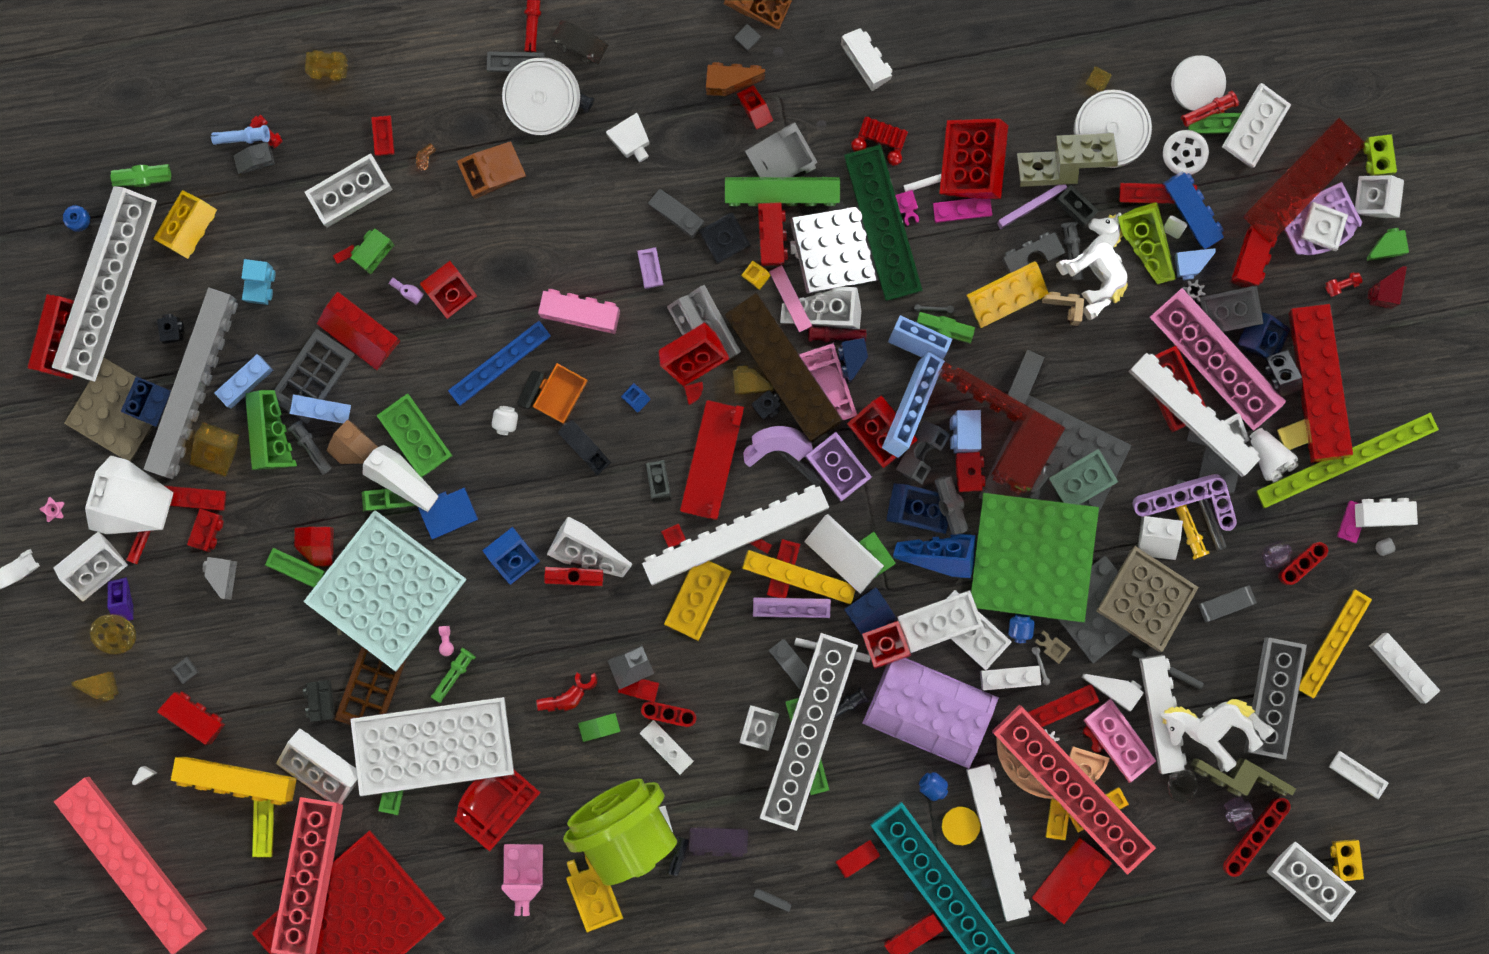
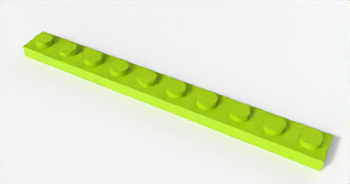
[1256,413,1439,509]

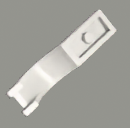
[0,549,40,589]

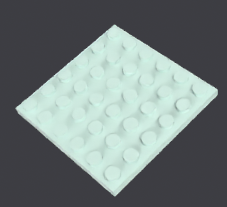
[304,510,467,671]

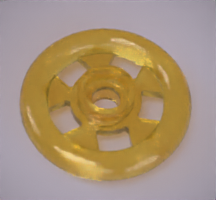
[90,614,136,654]

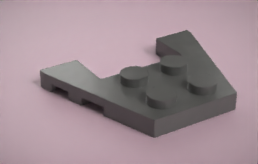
[1174,428,1238,497]

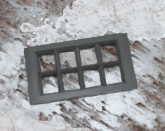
[275,329,355,424]

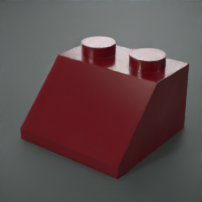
[1367,266,1407,309]

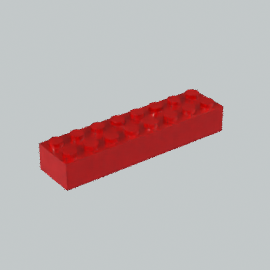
[1288,304,1353,463]

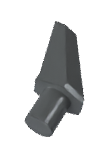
[1029,465,1049,494]

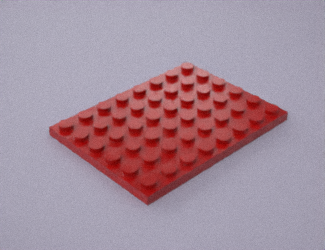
[252,830,445,954]

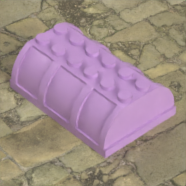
[862,658,999,769]

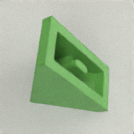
[578,713,620,742]

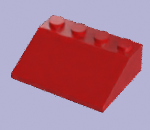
[939,118,1008,199]

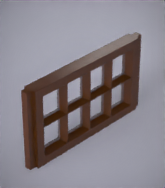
[335,646,407,725]

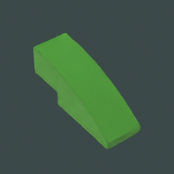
[361,489,416,511]

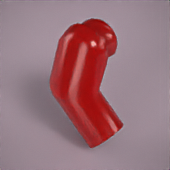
[1082,725,1104,753]

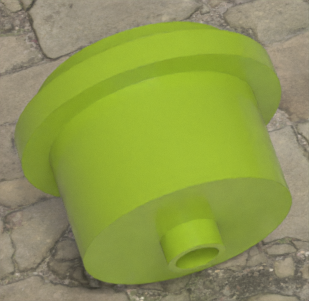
[563,779,677,886]

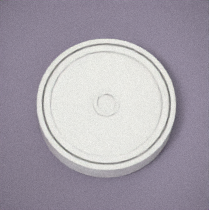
[502,58,580,135]
[1074,90,1152,168]

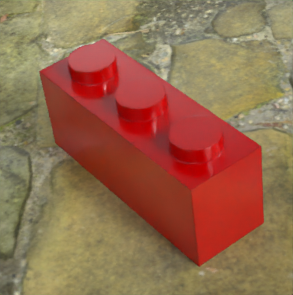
[884,912,944,954]

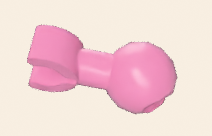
[439,626,454,657]

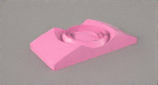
[799,343,857,420]

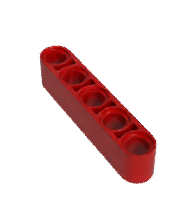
[1223,797,1291,877]

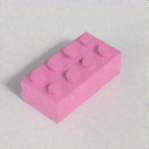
[538,289,620,334]

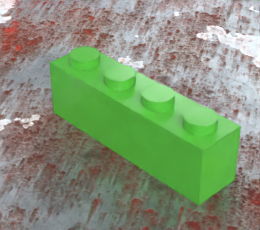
[245,390,297,470]

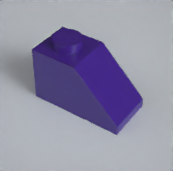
[108,577,133,624]

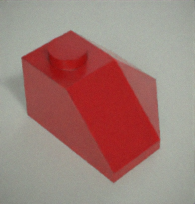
[295,527,334,566]

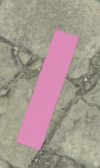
[769,265,812,332]

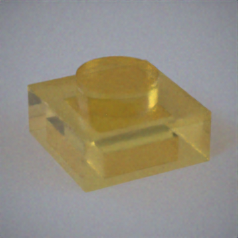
[1086,66,1112,92]

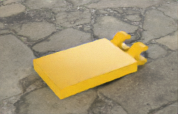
[566,855,623,932]

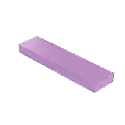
[997,184,1068,229]
[753,598,831,618]

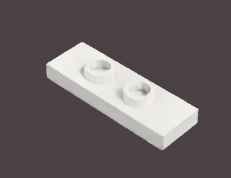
[640,720,694,775]
[1329,751,1389,799]

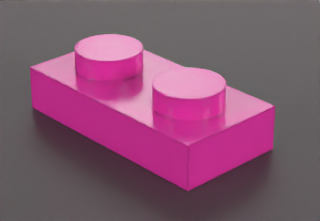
[1337,501,1362,543]

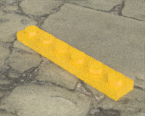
[742,550,856,604]
[1299,590,1372,699]

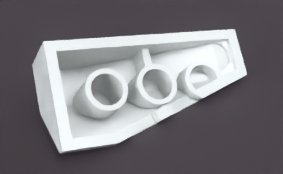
[780,287,861,329]
[363,445,438,512]
[547,517,632,577]

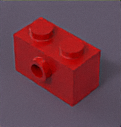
[955,452,985,493]

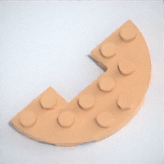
[996,724,1110,799]

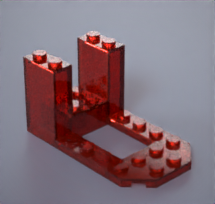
[938,362,1065,495]

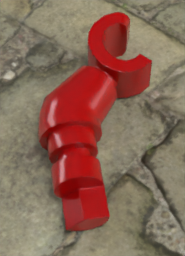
[536,672,598,712]

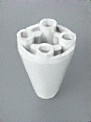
[1249,428,1298,483]

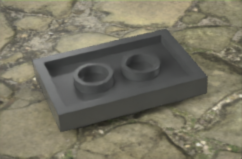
[1200,286,1264,332]

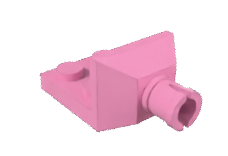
[502,844,543,916]

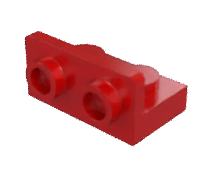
[187,509,224,552]

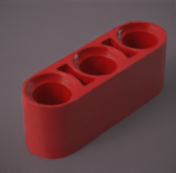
[1279,542,1328,585]
[641,701,696,727]

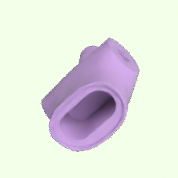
[389,278,424,305]

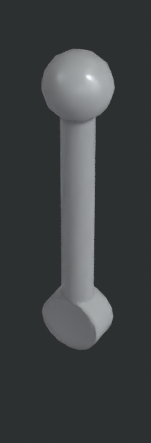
[1032,646,1050,685]

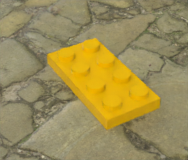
[967,261,1049,328]

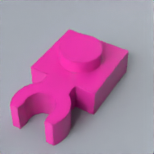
[895,190,919,226]

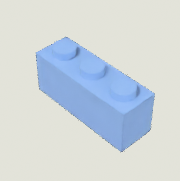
[888,315,952,360]
[214,354,274,409]
[290,394,351,424]

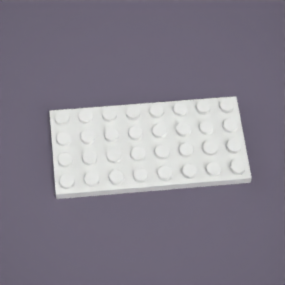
[351,697,514,796]

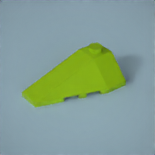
[1118,202,1176,284]

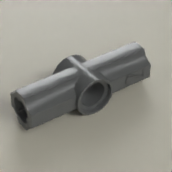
[935,475,968,535]

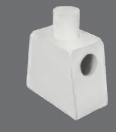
[606,113,649,162]

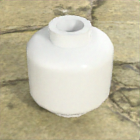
[492,406,518,435]

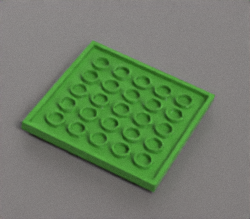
[971,493,1099,622]

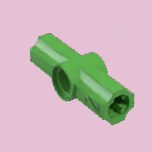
[111,164,171,187]
[917,312,975,343]

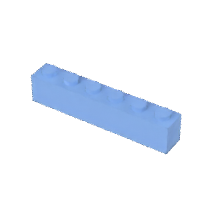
[882,351,945,458]

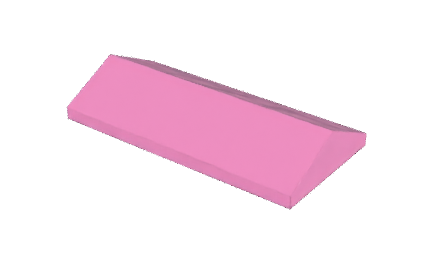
[1084,699,1156,783]

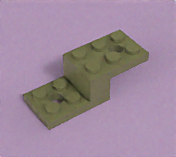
[1017,133,1118,187]
[1191,758,1296,797]

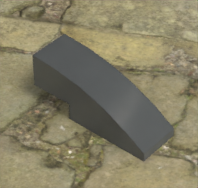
[1005,350,1045,409]

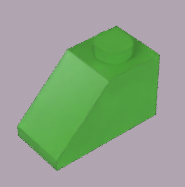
[1367,228,1409,261]

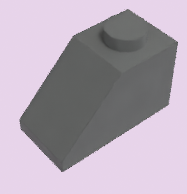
[233,142,275,174]

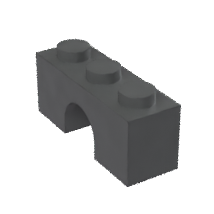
[1002,232,1065,274]
[896,420,950,484]

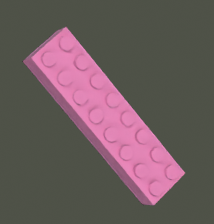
[1150,288,1286,431]

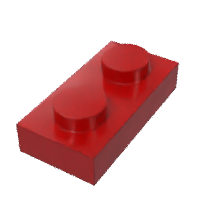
[371,116,395,156]

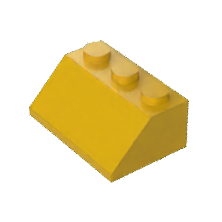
[153,190,217,259]

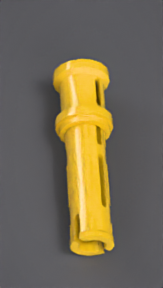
[1175,505,1209,560]

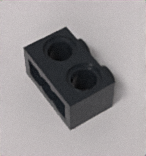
[1264,350,1303,397]

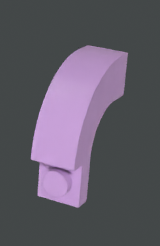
[743,426,813,467]

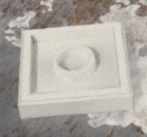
[1300,202,1348,251]

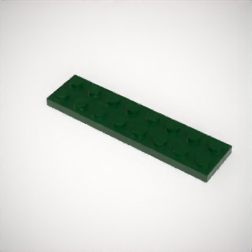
[844,145,923,301]

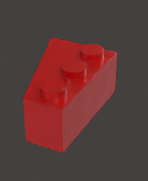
[758,202,788,266]

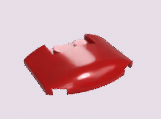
[454,770,541,852]

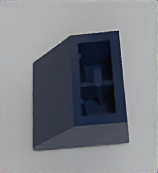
[838,338,868,384]
[121,376,171,427]

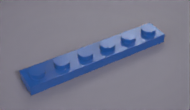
[448,321,551,406]

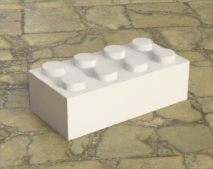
[305,153,393,228]

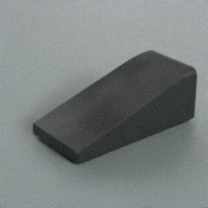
[646,460,671,503]

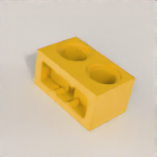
[1330,839,1364,881]

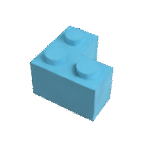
[242,259,275,305]

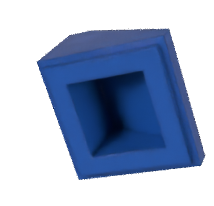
[621,383,650,412]

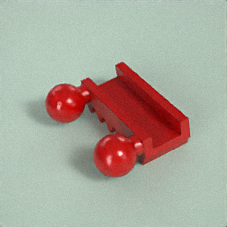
[851,117,908,166]

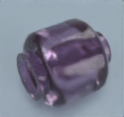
[1262,541,1292,569]

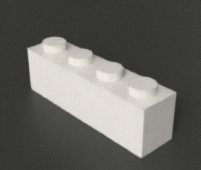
[1369,633,1440,704]

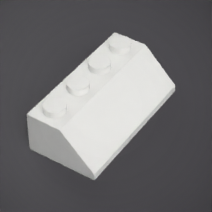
[276,729,358,805]
[1267,842,1356,922]

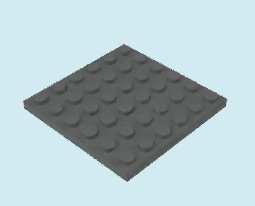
[978,395,1132,514]

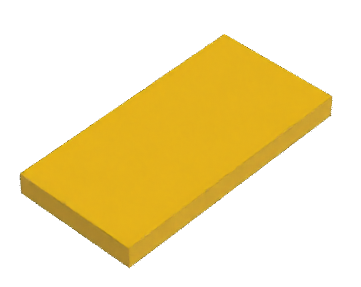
[664,561,731,641]

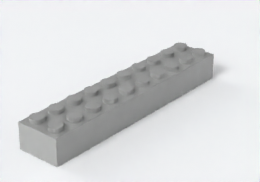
[144,287,238,479]

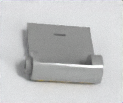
[745,122,818,177]

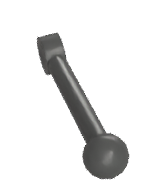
[914,304,954,314]

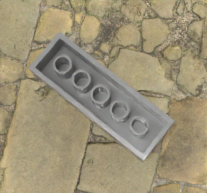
[1244,638,1307,759]

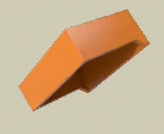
[533,363,588,424]

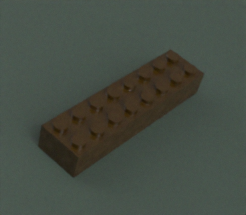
[725,293,844,442]

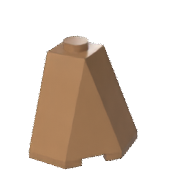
[326,419,378,464]

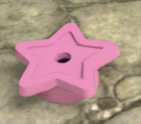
[40,497,64,522]

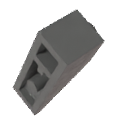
[648,189,704,239]
[769,638,809,691]

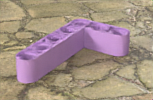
[1132,474,1236,531]

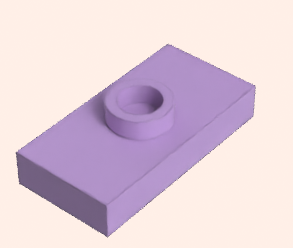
[637,247,663,289]

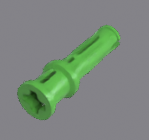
[431,647,476,703]

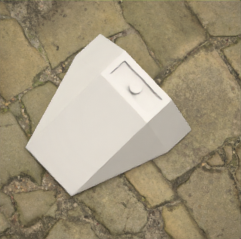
[85,456,174,534]

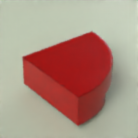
[684,382,703,405]

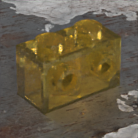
[305,50,348,80]

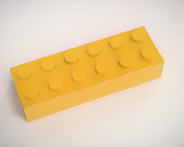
[171,757,297,805]

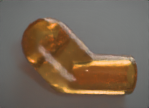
[416,143,436,170]

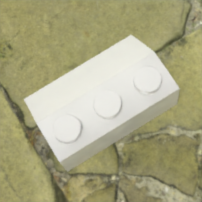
[841,28,892,91]
[54,531,128,601]

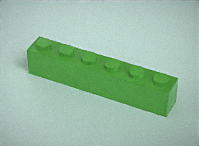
[725,177,840,206]

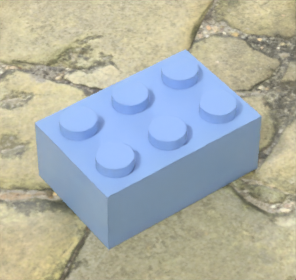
[950,410,981,454]

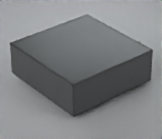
[734,24,761,51]
[171,657,199,684]

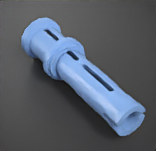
[211,125,270,145]

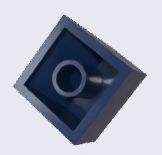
[1238,312,1290,360]
[844,588,897,637]

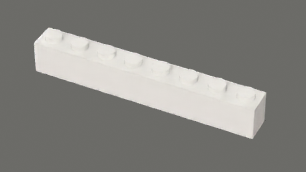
[1128,353,1260,477]
[966,764,1031,921]

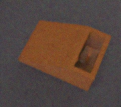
[723,0,792,30]
[706,62,765,96]
[457,141,526,199]

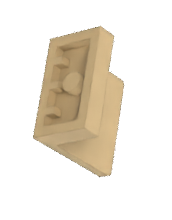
[1042,292,1084,326]

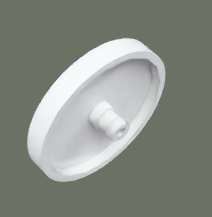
[1171,56,1226,111]

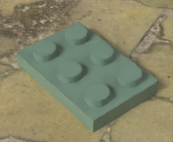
[1048,449,1118,505]

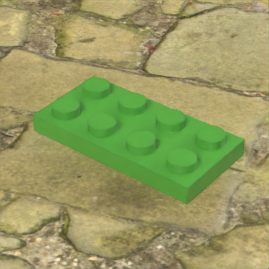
[377,394,452,478]

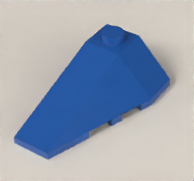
[893,534,976,578]

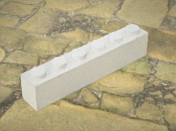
[1139,655,1187,774]

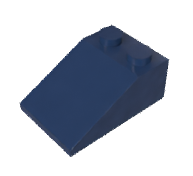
[886,483,948,534]

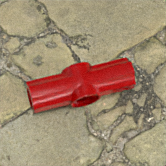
[545,567,603,586]

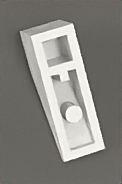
[1082,674,1144,711]

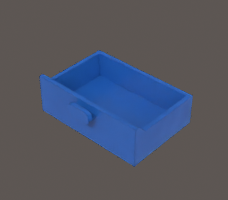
[418,487,478,539]

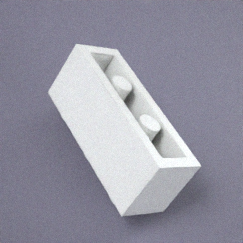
[1355,498,1418,527]
[980,666,1041,690]

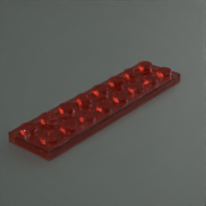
[1243,118,1365,243]

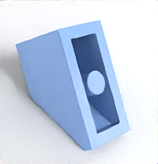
[1174,248,1216,280]

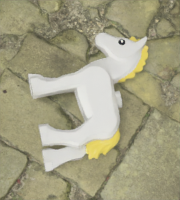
[1056,212,1128,320]
[1160,699,1275,772]

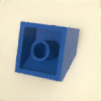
[482,527,540,585]

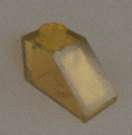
[733,366,773,395]
[71,672,119,702]

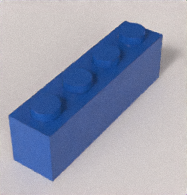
[1163,171,1224,250]

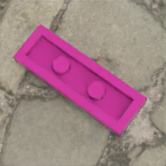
[933,198,992,223]

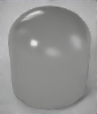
[1376,537,1395,556]

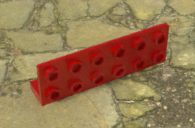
[680,400,744,520]

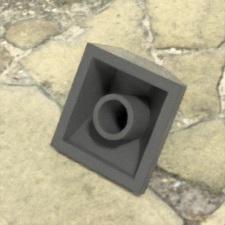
[607,644,655,690]

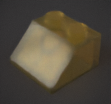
[190,422,239,477]

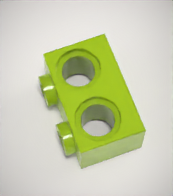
[1363,134,1397,176]

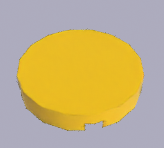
[941,806,980,846]

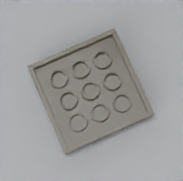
[64,358,153,462]
[1096,546,1199,652]

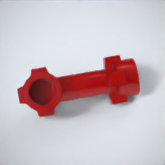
[250,115,283,148]
[1325,272,1362,297]

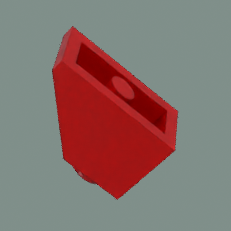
[737,85,773,129]
[618,679,660,702]

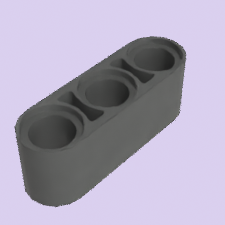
[1198,585,1257,623]

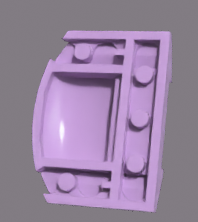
[1276,182,1362,255]

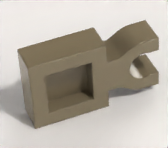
[1034,630,1071,664]

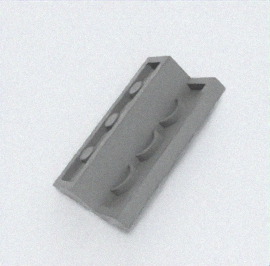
[667,285,741,359]

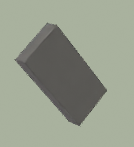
[753,888,792,912]

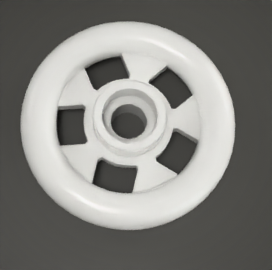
[1163,130,1209,175]

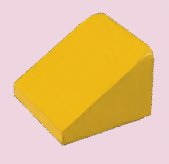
[741,261,771,289]

